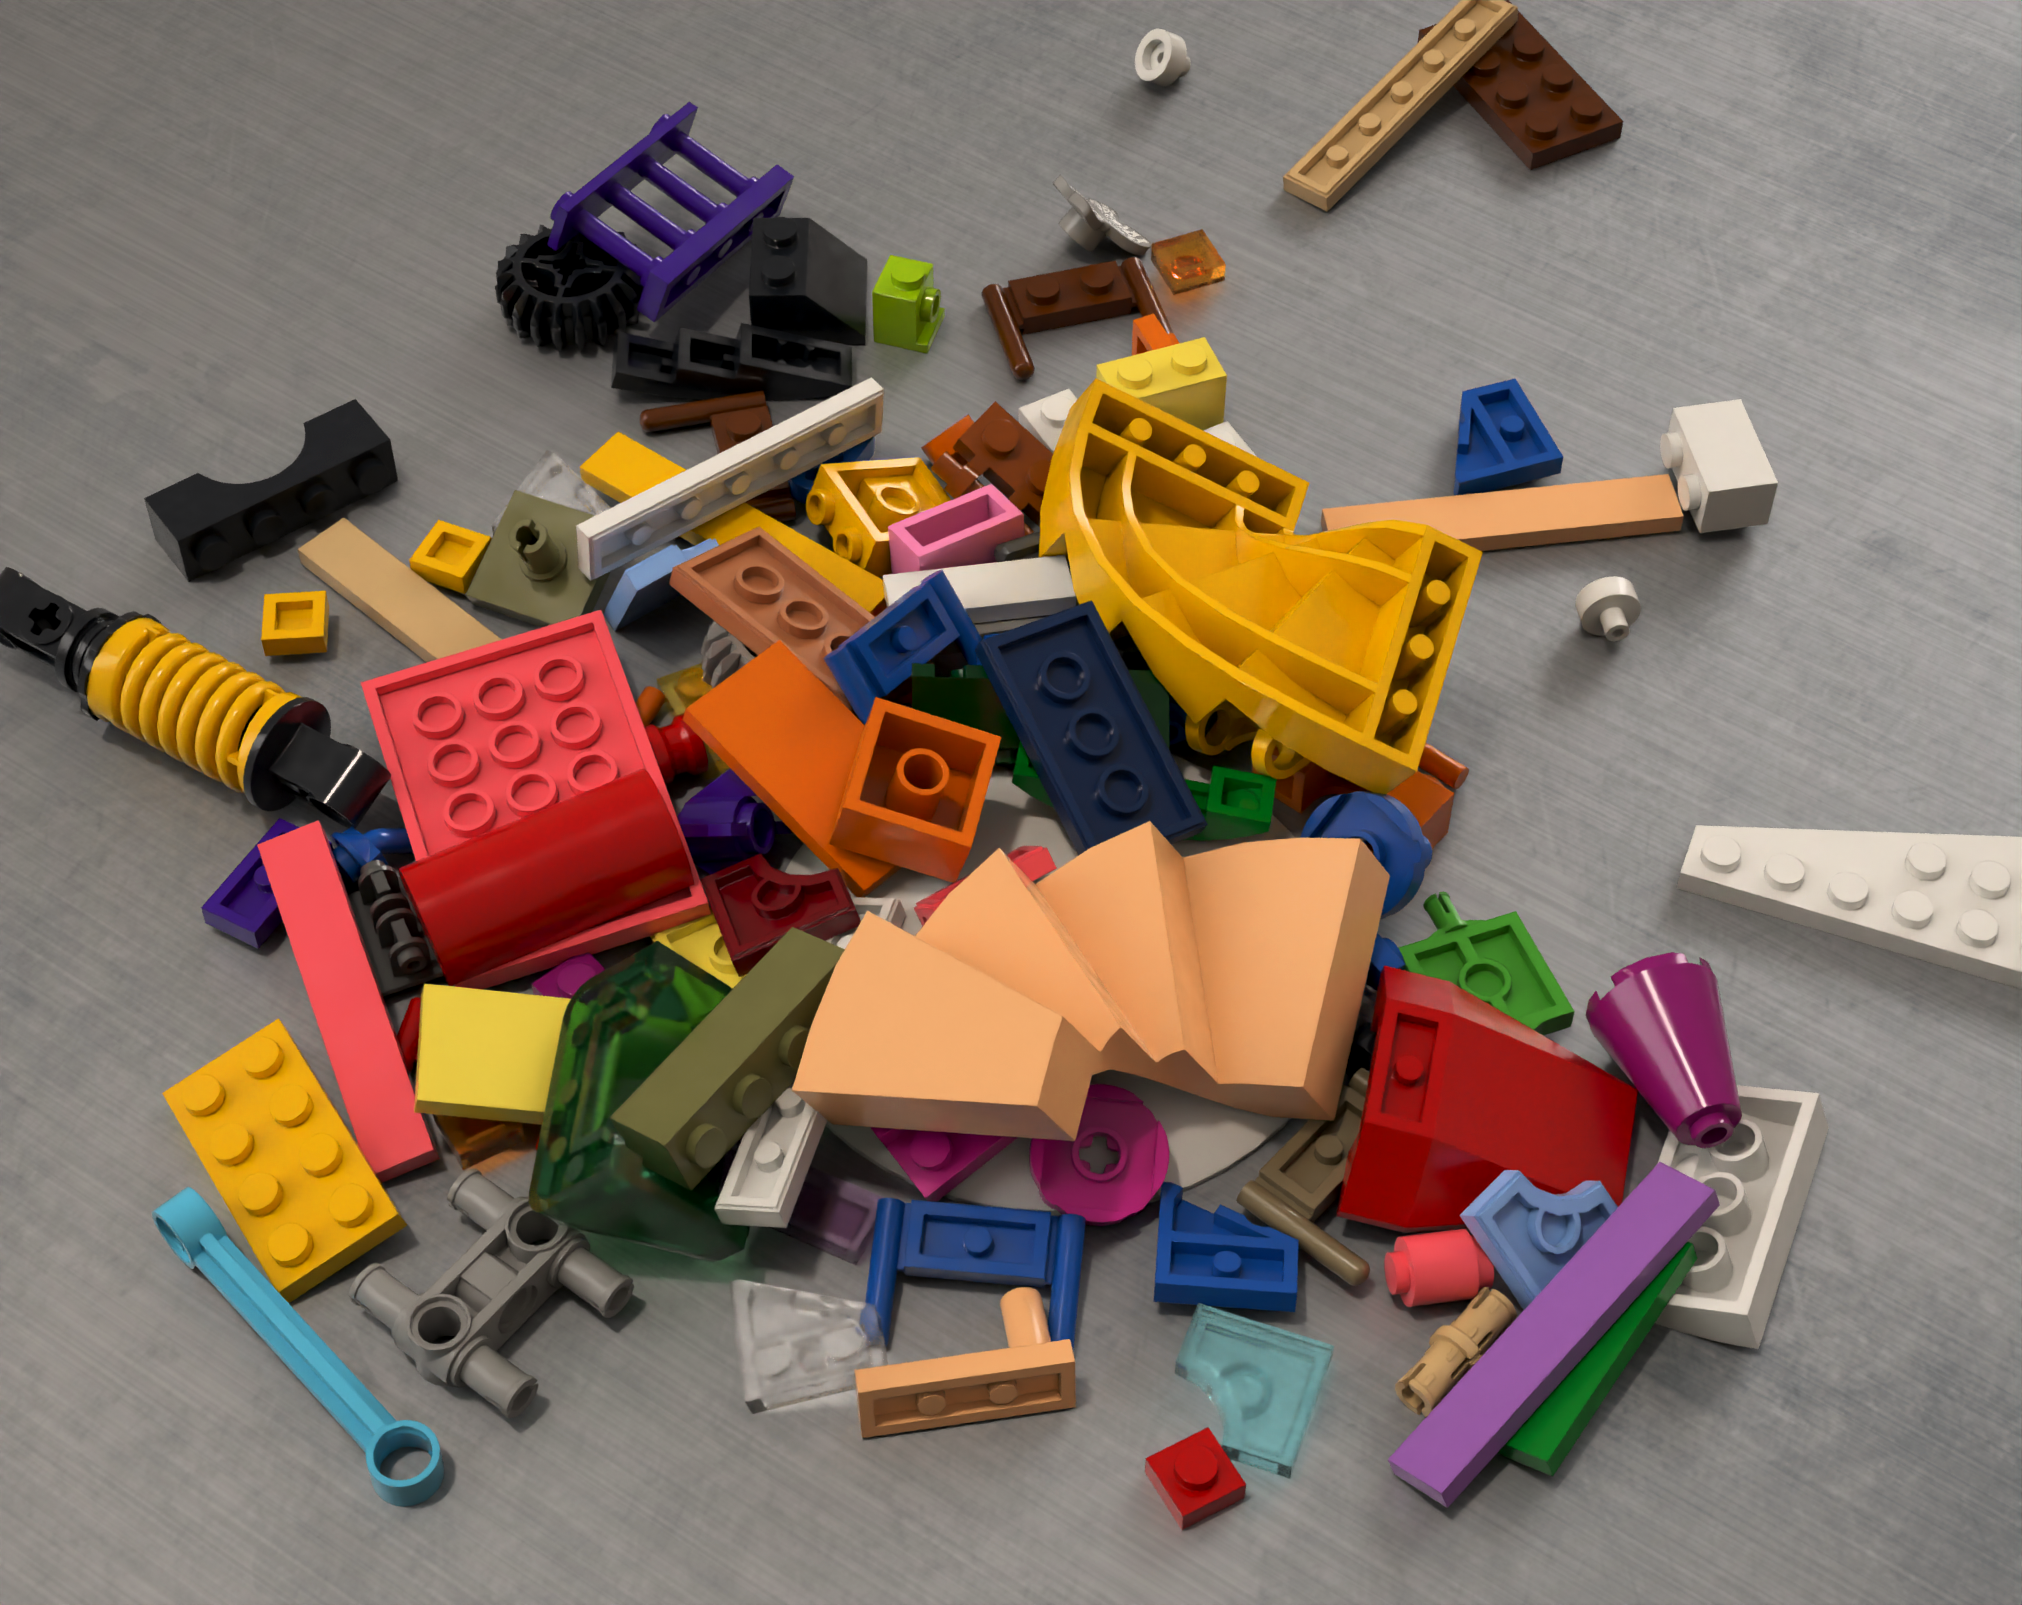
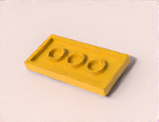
[162,1018,408,1303]

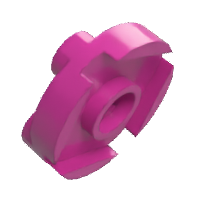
[1029,1084,1169,1226]

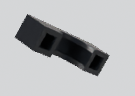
[144,399,398,582]

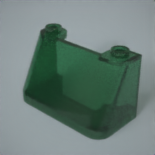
[528,941,750,1262]

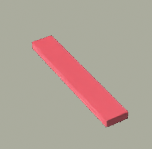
[257,820,440,1183]

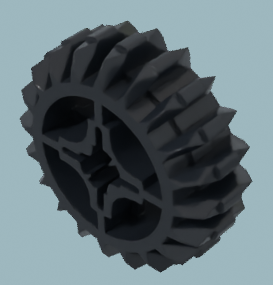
[495,223,644,352]

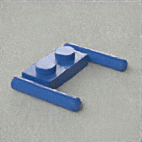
[823,570,983,725]
[861,1198,1086,1352]

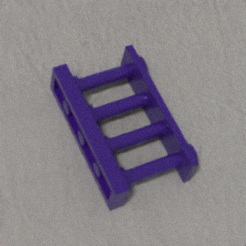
[547,102,794,323]

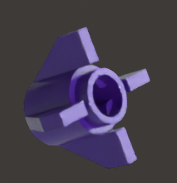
[677,768,793,874]

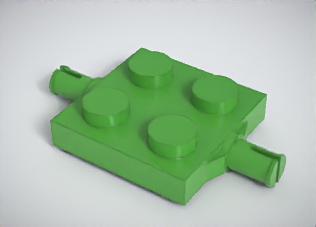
[1398,892,1575,1035]

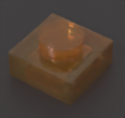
[1151,229,1226,295]
[433,1114,525,1170]

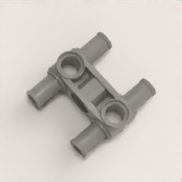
[349,1168,634,1418]

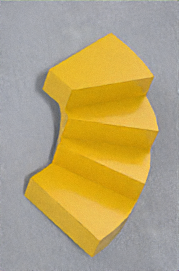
[1039,378,1483,794]

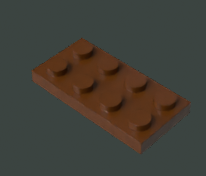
[1418,0,1623,170]

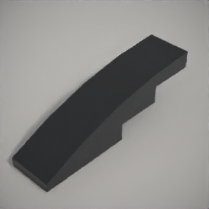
[611,323,852,401]

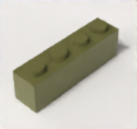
[610,927,845,1191]

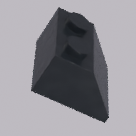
[749,217,868,345]

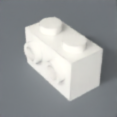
[1660,399,1778,533]

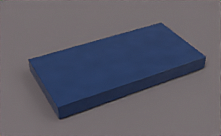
[975,600,1208,855]

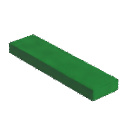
[1497,1241,1698,1476]

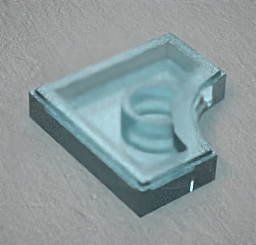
[1175,1303,1334,1479]

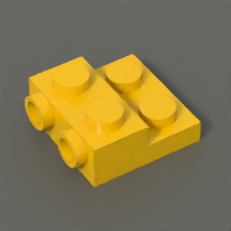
[806,457,951,577]

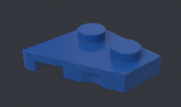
[1453,378,1563,495]
[1154,1182,1299,1312]

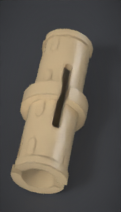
[1395,1287,1517,1417]

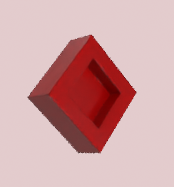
[1145,1427,1246,1530]

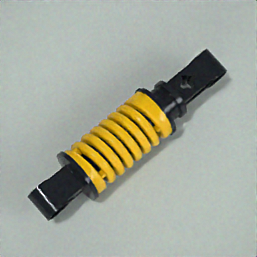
[0,567,391,829]

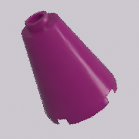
[1585,952,1742,1148]

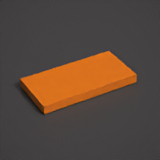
[683,640,902,897]

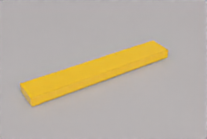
[579,432,887,617]

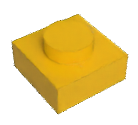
[409,520,492,594]
[261,591,329,656]

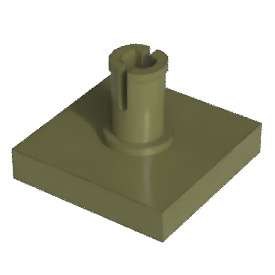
[466,490,611,628]

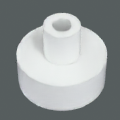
[1135,29,1191,86]
[1575,576,1641,641]

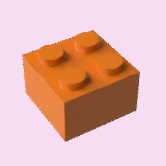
[829,697,1001,883]

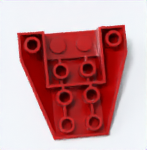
[1337,966,1638,1233]

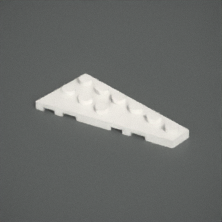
[1677,825,2022,989]

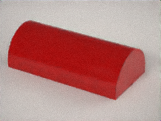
[398,768,694,986]

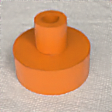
[921,414,974,466]

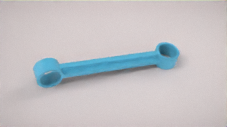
[151,1187,444,1507]

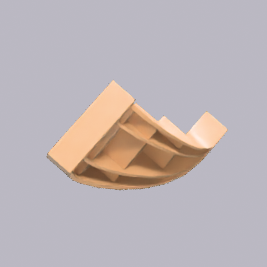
[792,821,1390,1141]

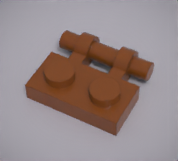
[931,401,1053,536]

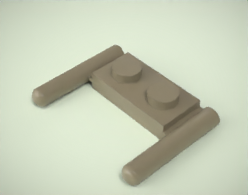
[1237,1068,1370,1286]

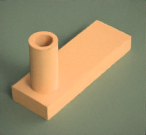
[854,1287,1076,1438]

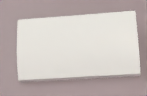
[1655,1085,1829,1349]

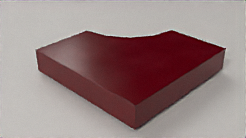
[701,854,861,977]

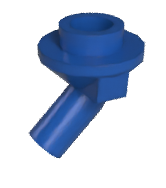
[330,827,413,884]

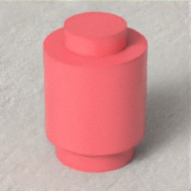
[1384,1229,1494,1307]

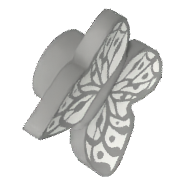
[1052,175,1152,255]

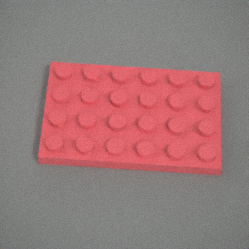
[361,610,711,990]

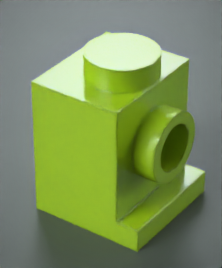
[872,255,945,354]

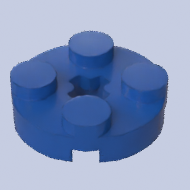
[1301,791,1432,919]

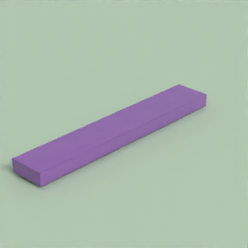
[1388,1162,1720,1508]

